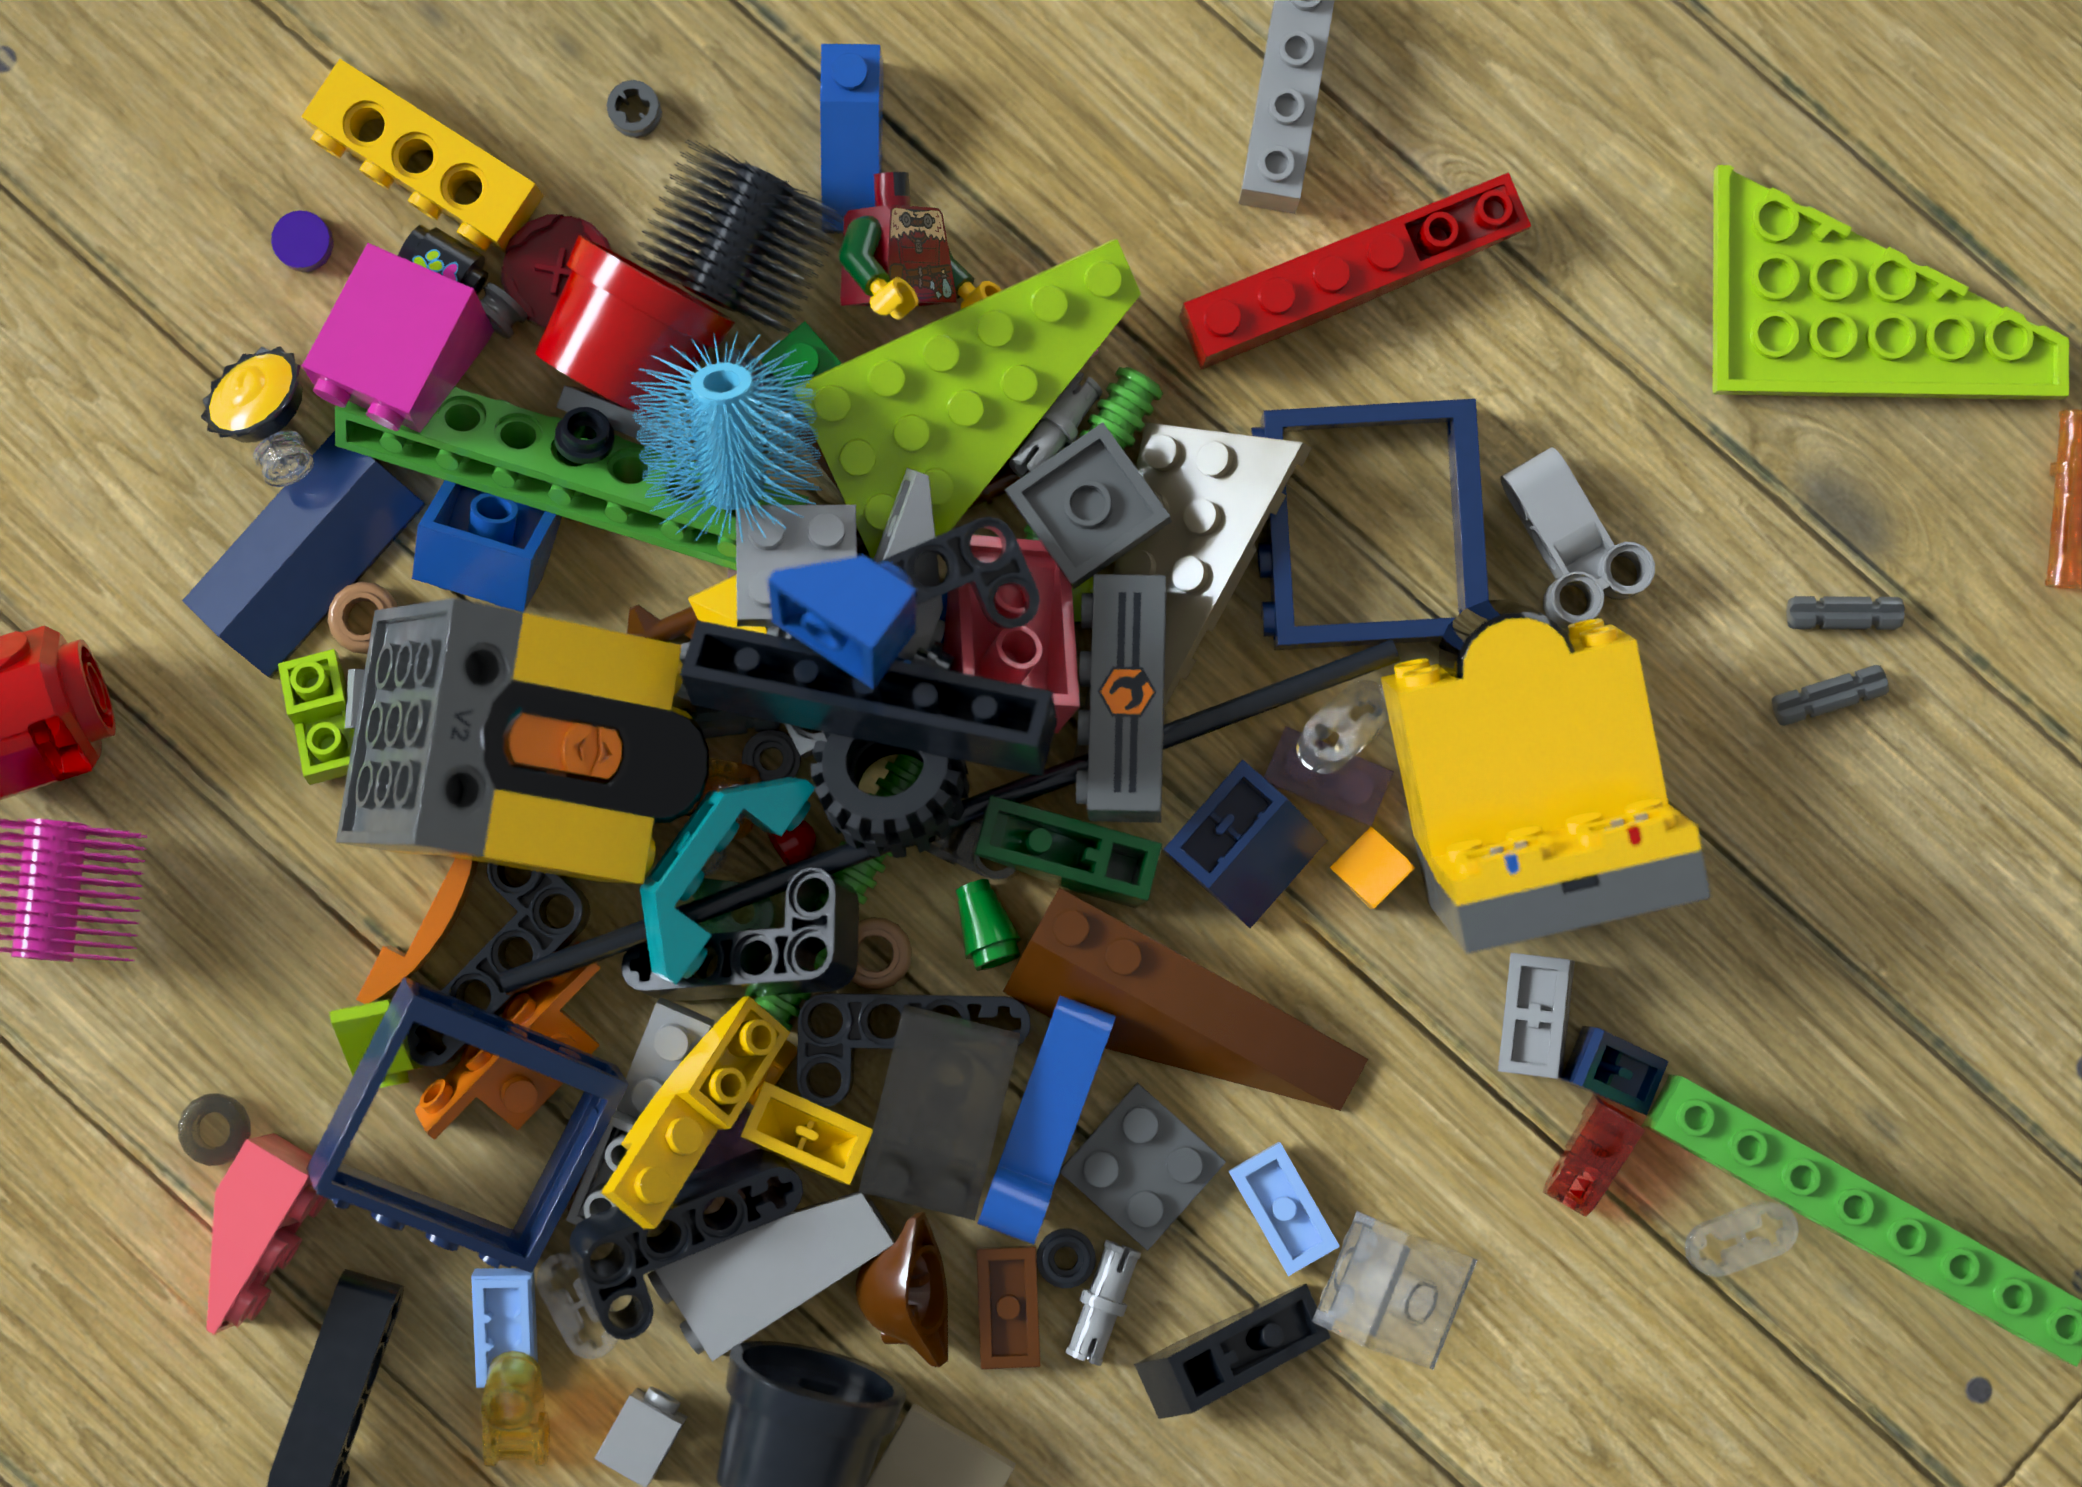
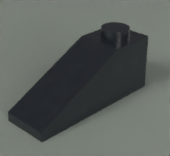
[1134,1283,1331,1419]

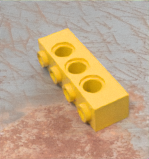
[301,59,544,253]

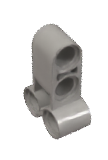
[1500,447,1655,629]

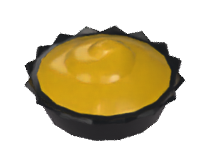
[201,346,303,443]

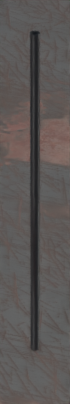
[499,639,1400,996]

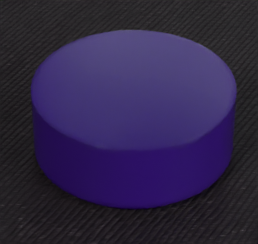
[271,210,334,272]

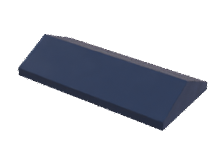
[182,430,426,678]

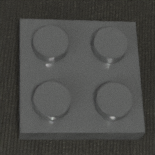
[1005,422,1172,589]
[1060,1082,1226,1251]

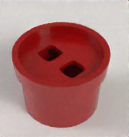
[535,234,736,423]

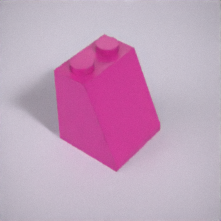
[302,243,494,433]

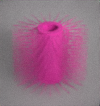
[0,819,148,962]

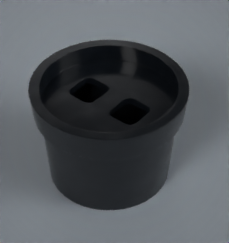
[716,1341,906,1487]

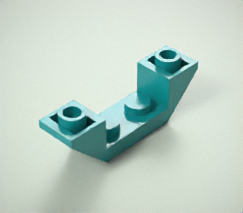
[640,777,816,985]

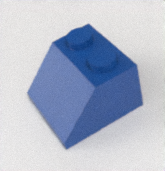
[412,480,562,612]
[767,555,916,689]

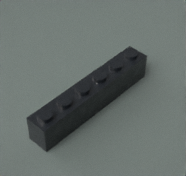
[680,620,1057,776]

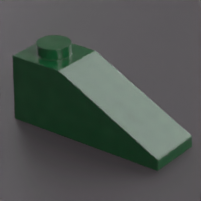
[974,796,1162,908]

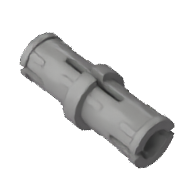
[1009,372,1102,478]
[1065,1240,1141,1366]

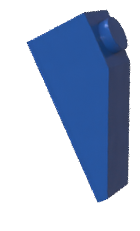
[820,44,884,233]

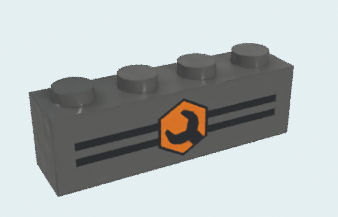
[1076,574,1167,823]

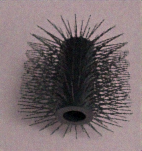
[631,140,844,334]

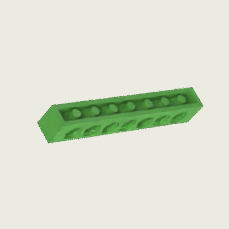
[335,386,809,570]
[1642,1074,2082,1367]

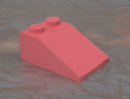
[943,535,1080,733]

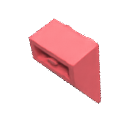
[206,1133,328,1335]

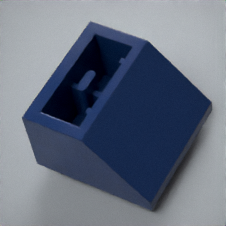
[1162,759,1328,929]

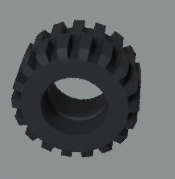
[811,732,970,858]

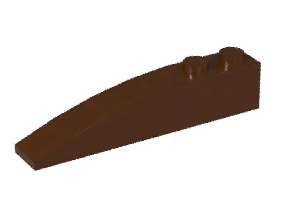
[1003,888,1368,1111]

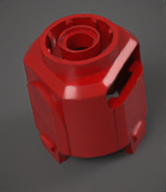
[0,625,116,800]

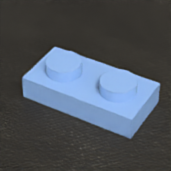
[1228,1142,1340,1276]

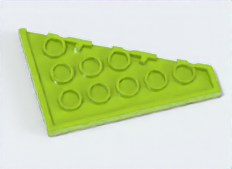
[1713,165,2069,400]
[793,239,1141,561]

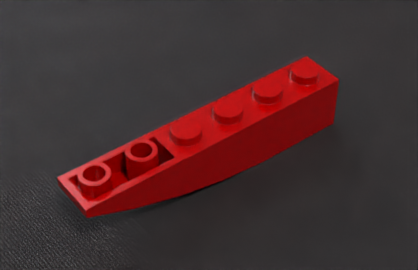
[1179,172,1531,370]

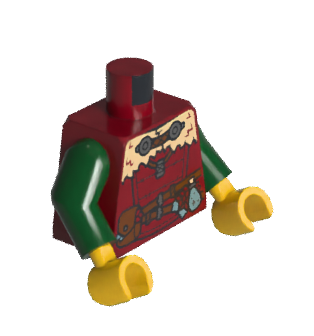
[838,172,1002,320]

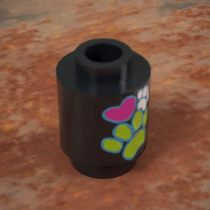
[398,225,489,296]

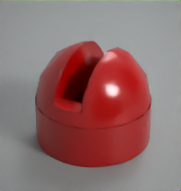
[766,820,816,866]

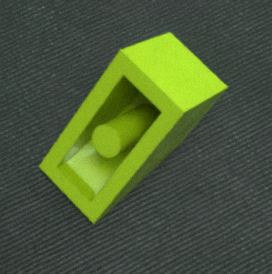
[329,999,424,1088]

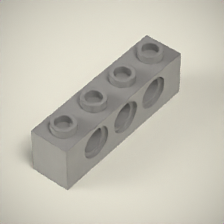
[1239,0,1335,214]

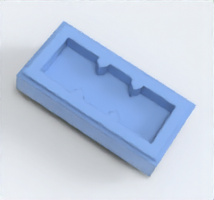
[471,1268,539,1388]

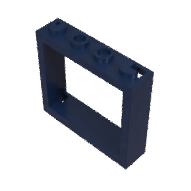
[1251,399,1490,650]
[306,977,629,1273]

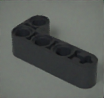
[876,517,1040,629]
[407,863,591,1067]
[621,867,859,1002]
[797,993,1031,1107]
[569,1148,803,1340]
[267,1269,404,1487]

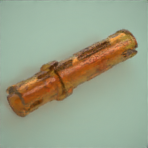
[2045,410,2082,589]

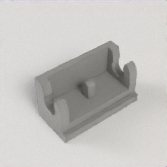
[1498,953,1575,1079]

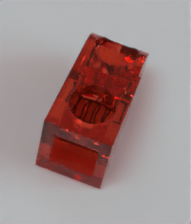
[1543,1094,1645,1217]

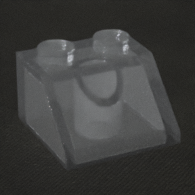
[1312,1211,1478,1370]

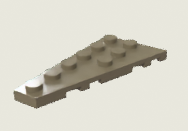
[1073,423,1312,758]

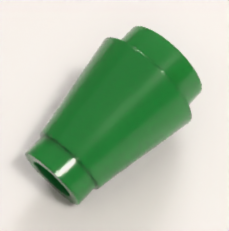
[955,879,1021,971]

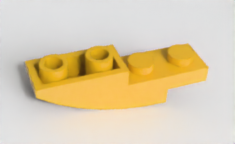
[601,996,791,1229]

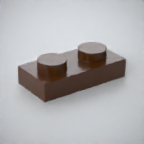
[976,1245,1040,1369]

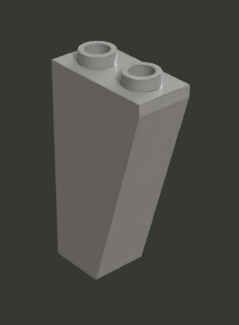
[648,1190,897,1361]

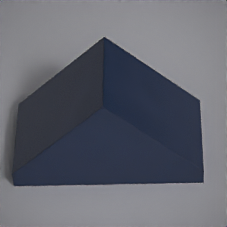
[1561,1026,1669,1116]

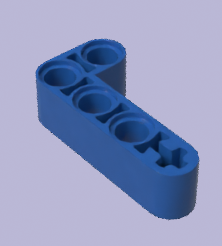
[977,996,1116,1244]

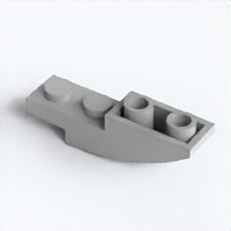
[566,997,715,1225]

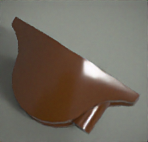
[856,1212,948,1368]

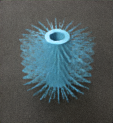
[631,331,823,544]

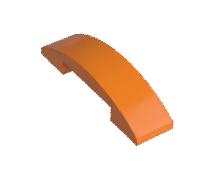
[356,858,478,1004]

